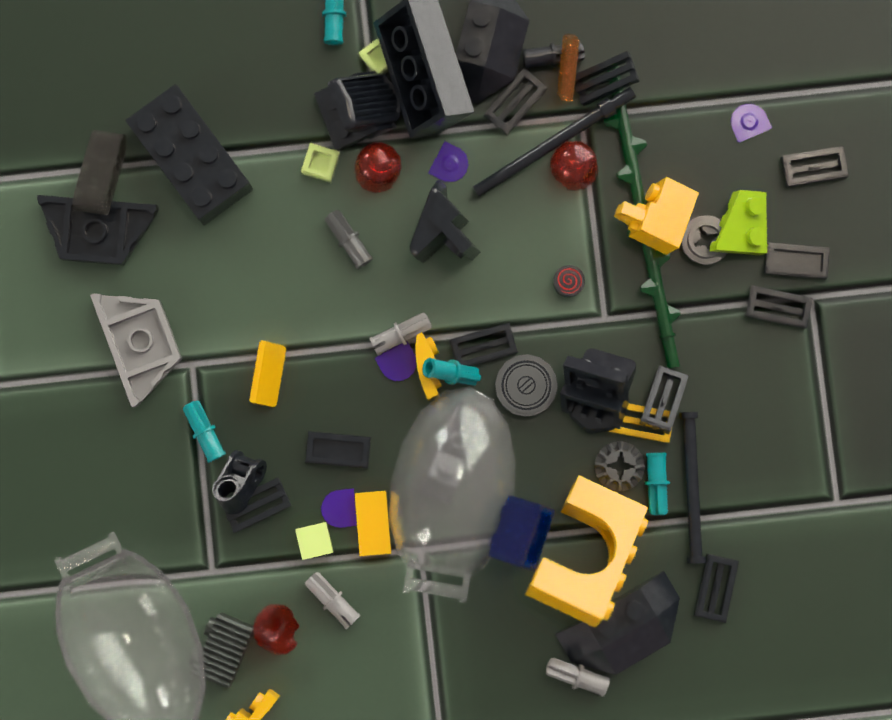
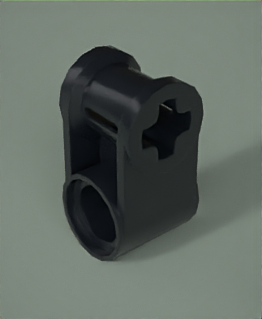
[212,450,267,514]

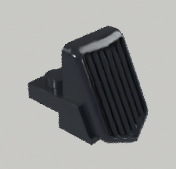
[314,70,401,151]
[410,180,481,263]
[560,348,636,434]

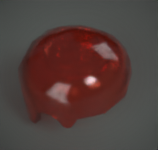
[550,141,599,191]
[354,142,402,193]
[253,604,300,655]

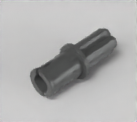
[325,210,373,269]

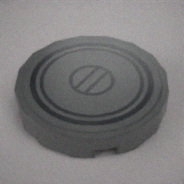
[495,354,558,417]

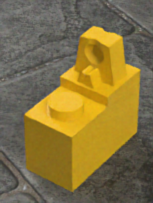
[614,177,699,255]

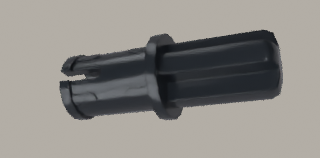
[523,43,585,69]

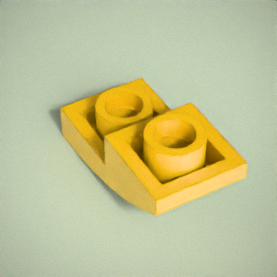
[416,332,442,401]
[226,689,281,720]

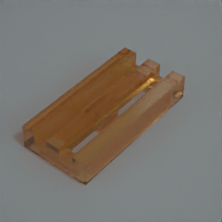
[557,34,580,102]

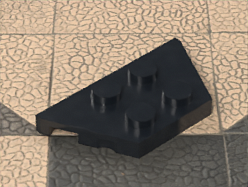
[37,195,159,266]

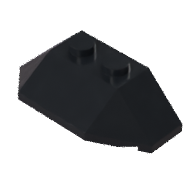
[456,0,530,105]
[555,571,680,675]

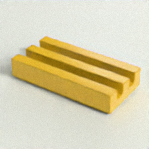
[607,404,672,443]

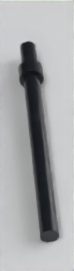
[473,87,636,197]

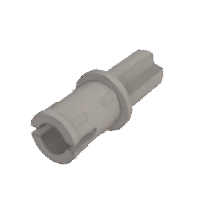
[369,312,432,356]
[305,572,360,629]
[546,658,610,697]

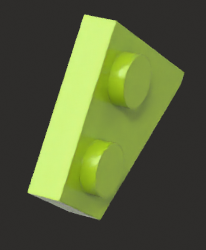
[710,190,767,255]

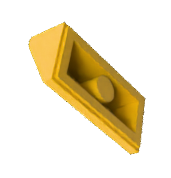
[249,340,286,407]

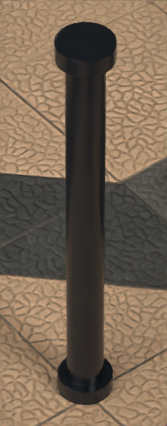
[679,412,706,564]

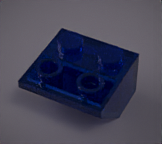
[489,495,555,572]

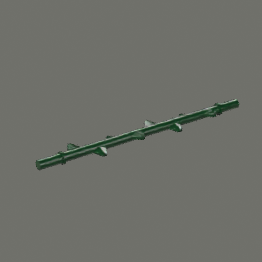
[604,66,681,369]

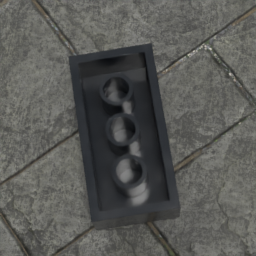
[373,0,474,138]
[125,84,254,225]

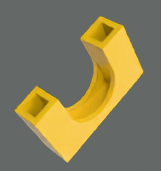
[525,475,648,627]

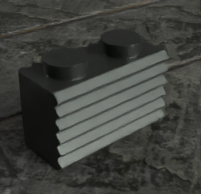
[191,612,256,688]

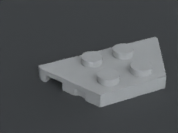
[90,293,182,408]

